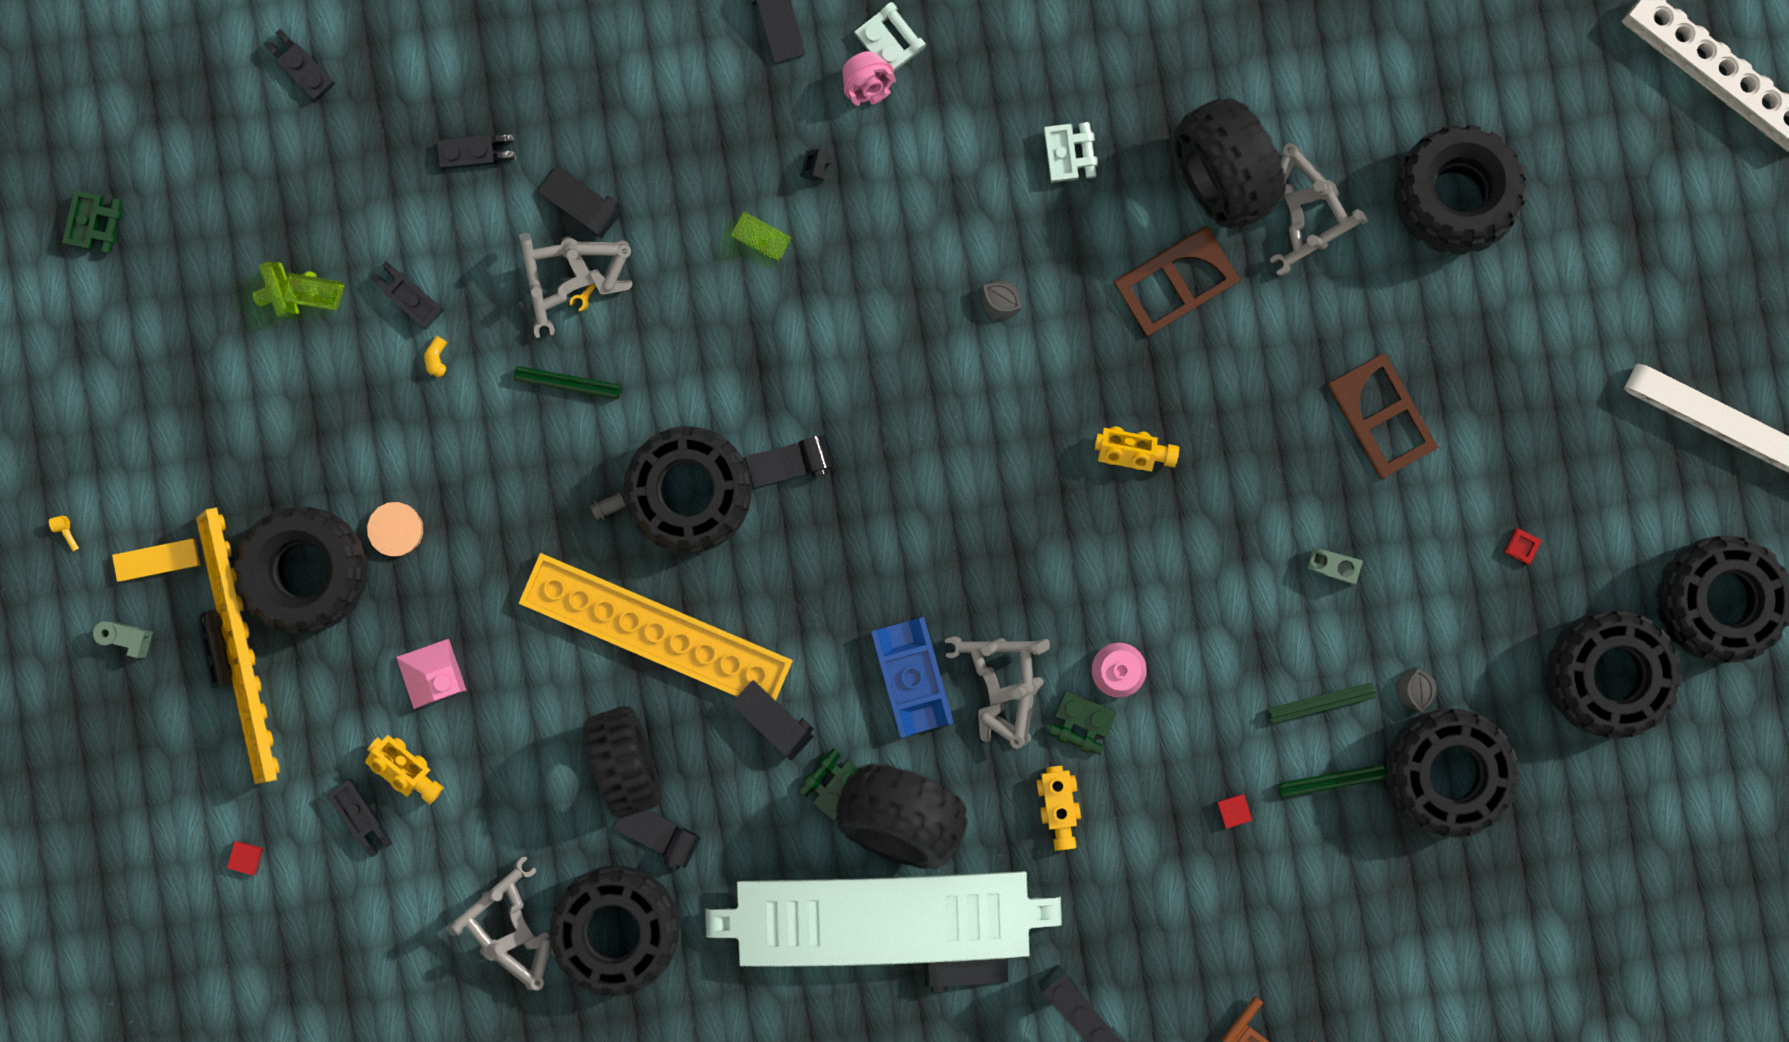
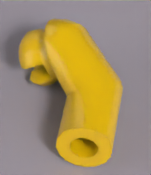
[424,335,448,377]

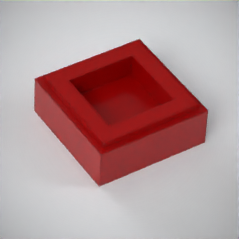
[1503,528,1542,565]
[1217,793,1252,829]
[227,841,263,875]

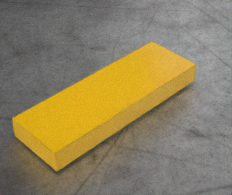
[112,539,201,582]

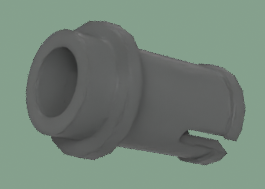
[590,492,626,521]

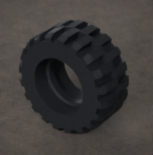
[583,706,662,818]

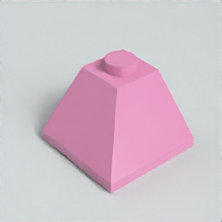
[396,639,467,709]

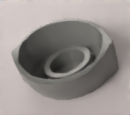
[982,279,1022,320]
[1396,667,1437,713]

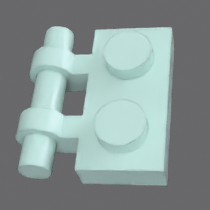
[1044,122,1098,183]

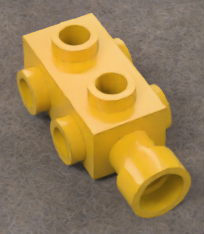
[1094,427,1179,472]
[365,735,444,805]
[1037,766,1081,851]

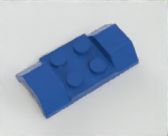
[871,617,954,738]

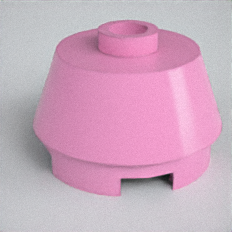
[842,51,896,106]
[1092,643,1146,698]

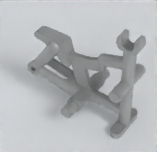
[1270,143,1369,276]
[519,233,632,338]
[945,636,1050,749]
[445,856,555,990]

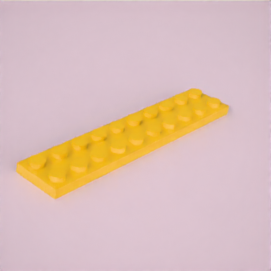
[196,508,279,784]
[518,553,793,700]

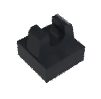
[800,149,835,180]

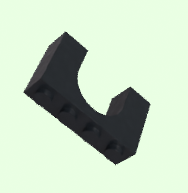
[1038,964,1127,1042]

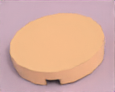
[367,502,423,557]

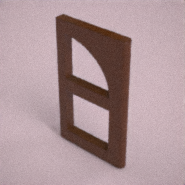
[1113,226,1241,337]
[1327,353,1439,479]

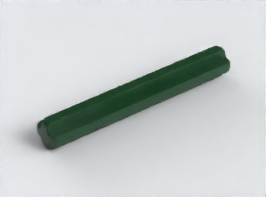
[514,366,621,399]
[1268,683,1376,724]
[1279,764,1387,798]

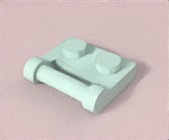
[855,2,926,71]

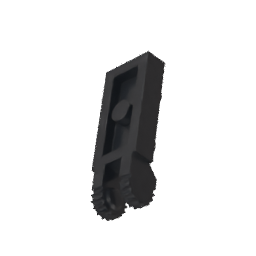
[264,29,336,102]
[437,134,515,170]
[370,261,444,330]
[198,609,232,689]
[326,779,392,857]

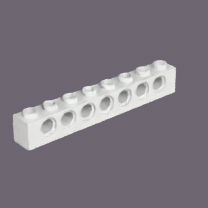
[1621,0,1789,152]

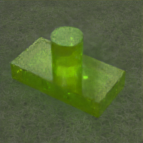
[731,211,792,262]
[253,261,300,318]
[282,271,344,310]

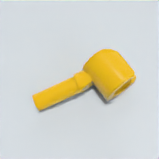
[570,284,596,311]
[49,516,79,551]

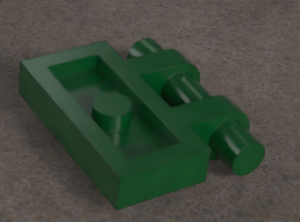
[62,190,123,254]
[1048,691,1117,755]
[798,748,857,820]

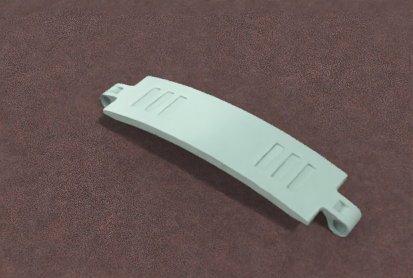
[705,872,1062,966]

